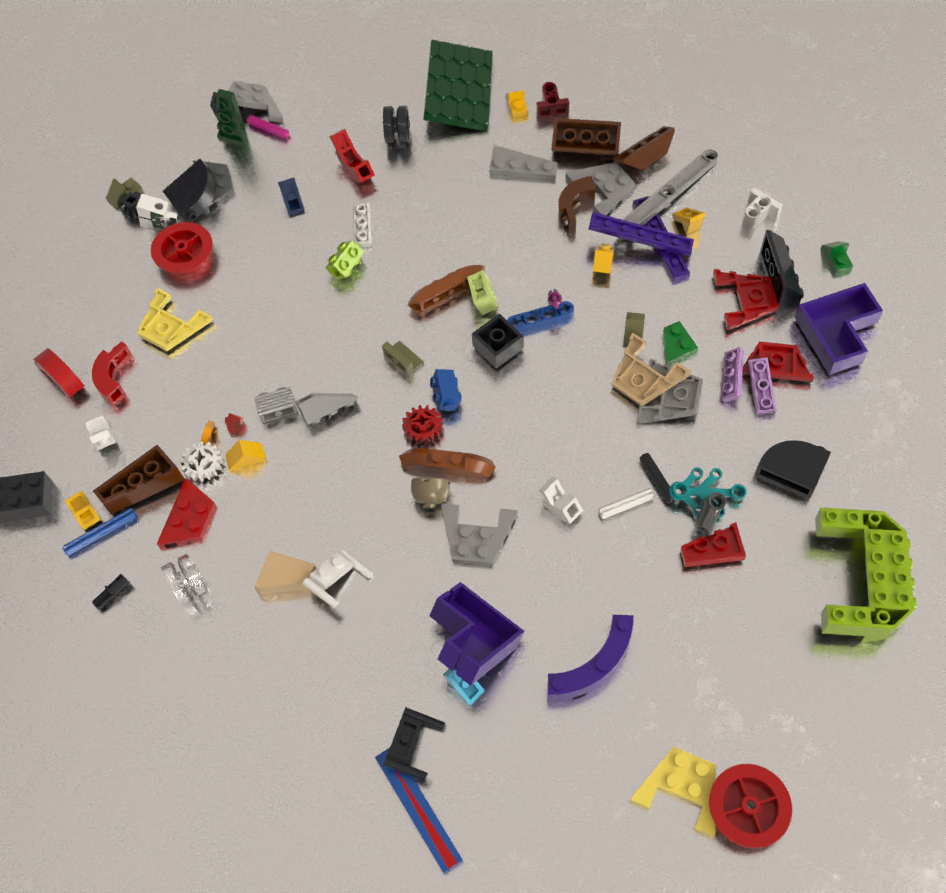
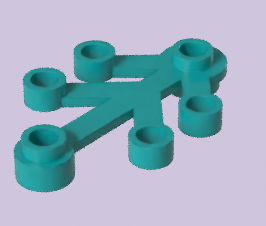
[669,467,747,519]

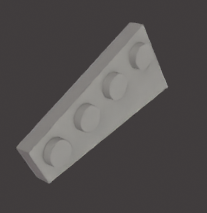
[489,145,558,180]

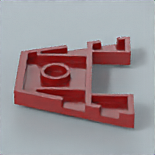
[713,269,779,330]

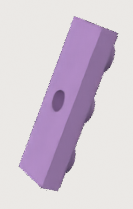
[721,347,744,403]
[748,358,777,415]

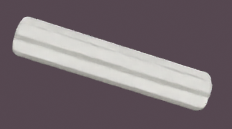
[598,488,654,519]

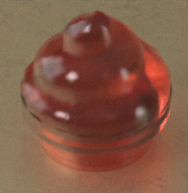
[225,413,243,433]

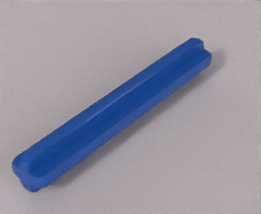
[62,508,137,556]

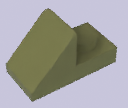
[106,177,143,209]
[623,312,645,346]

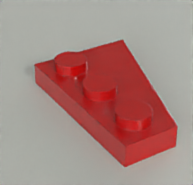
[680,522,746,567]

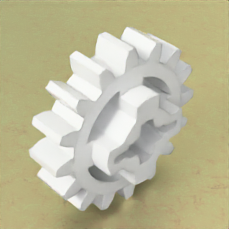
[180,441,223,482]

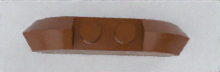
[407,265,485,313]
[399,448,496,479]

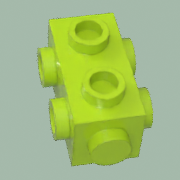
[325,240,364,280]

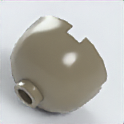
[411,478,450,509]

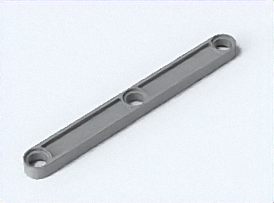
[617,149,718,240]

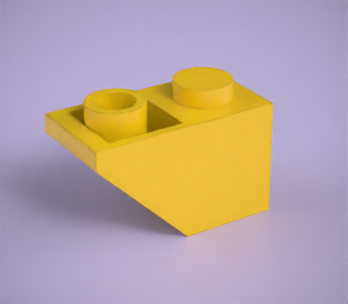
[593,244,615,273]

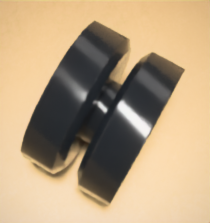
[383,106,410,143]

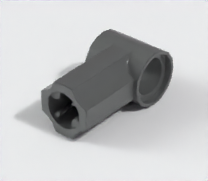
[694,492,726,533]

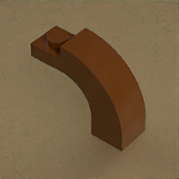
[558,176,596,232]

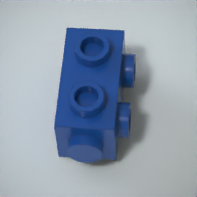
[430,369,462,411]

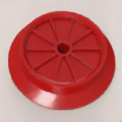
[151,222,213,275]
[709,764,792,848]

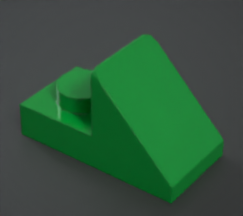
[821,241,853,274]

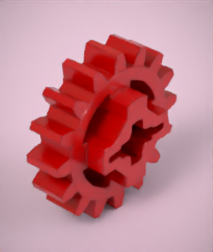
[402,405,443,445]

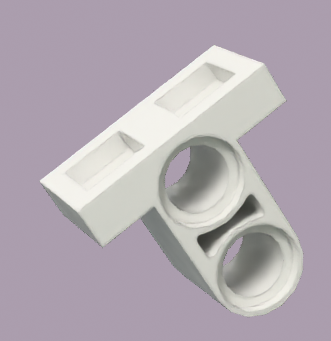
[743,187,783,229]

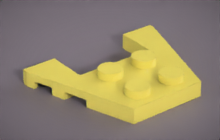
[137,288,213,351]
[630,747,716,838]

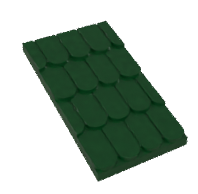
[423,39,493,131]

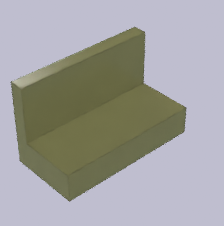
[382,341,424,377]

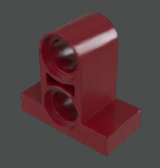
[536,82,569,119]

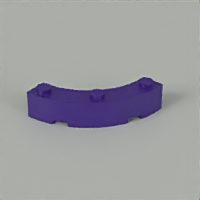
[547,614,634,702]

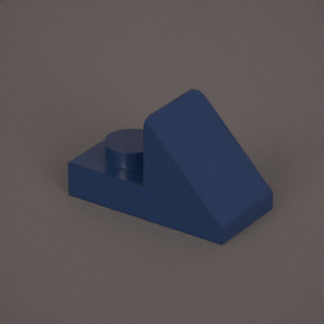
[278,177,305,215]

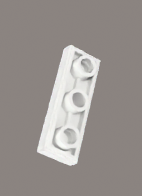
[353,203,372,248]

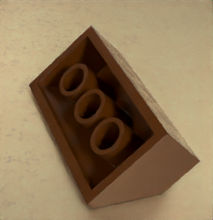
[551,118,621,155]

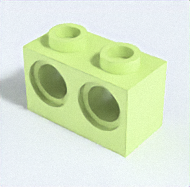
[467,270,498,315]

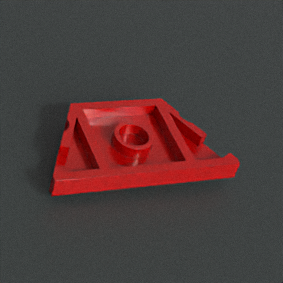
[742,341,814,382]
[157,478,216,548]

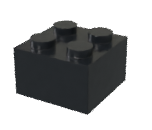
[472,313,524,369]

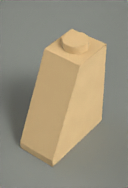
[254,551,316,595]

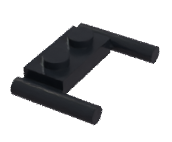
[383,707,446,781]

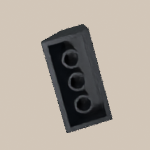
[760,229,804,309]

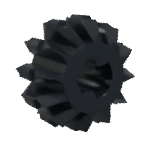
[118,191,142,220]

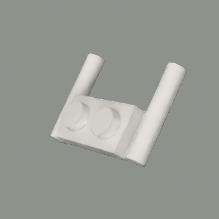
[302,550,373,608]

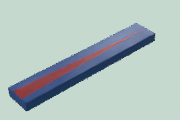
[375,748,463,874]

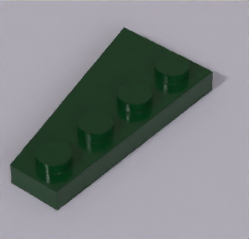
[216,89,249,145]

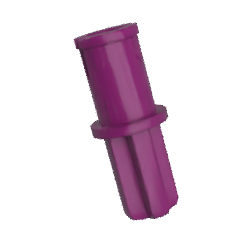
[548,289,562,309]

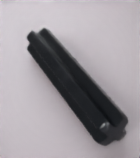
[640,453,675,504]

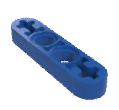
[507,301,574,333]

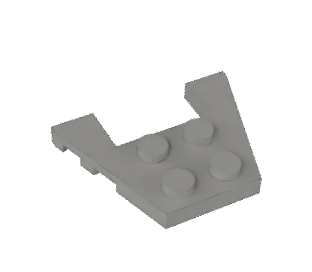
[228,81,283,123]
[565,162,635,215]
[637,359,703,424]
[441,503,518,566]

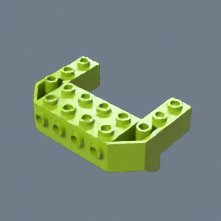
[815,507,917,642]

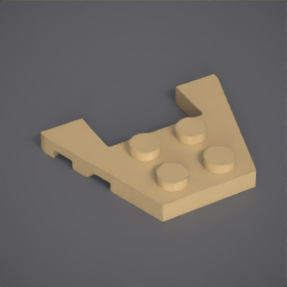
[611,333,691,406]

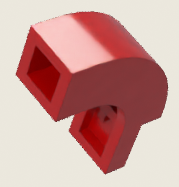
[329,129,375,183]
[92,341,132,406]
[33,348,85,397]

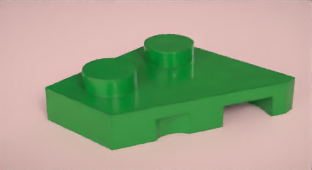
[663,321,698,365]

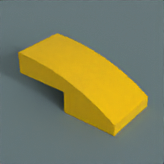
[65,490,101,531]

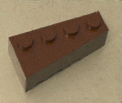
[93,445,185,514]

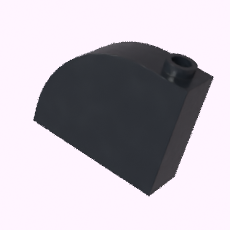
[163,159,216,222]
[755,440,831,498]

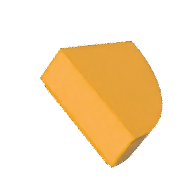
[201,420,215,445]

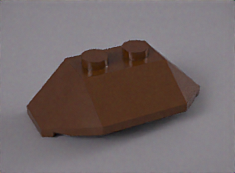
[613,126,675,171]

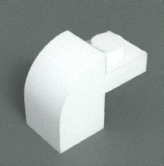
[85,415,116,450]
[539,477,583,524]

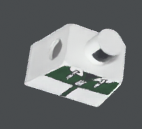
[137,194,179,229]

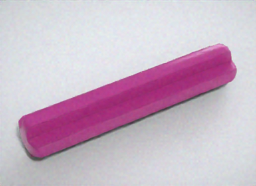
[247,115,290,140]

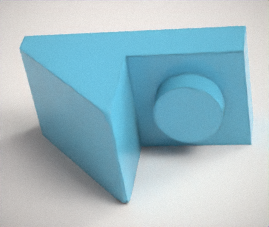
[443,669,485,706]

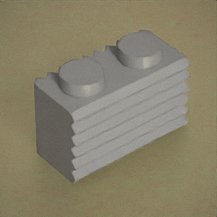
[254,387,298,423]

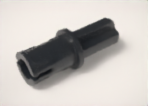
[92,574,130,609]

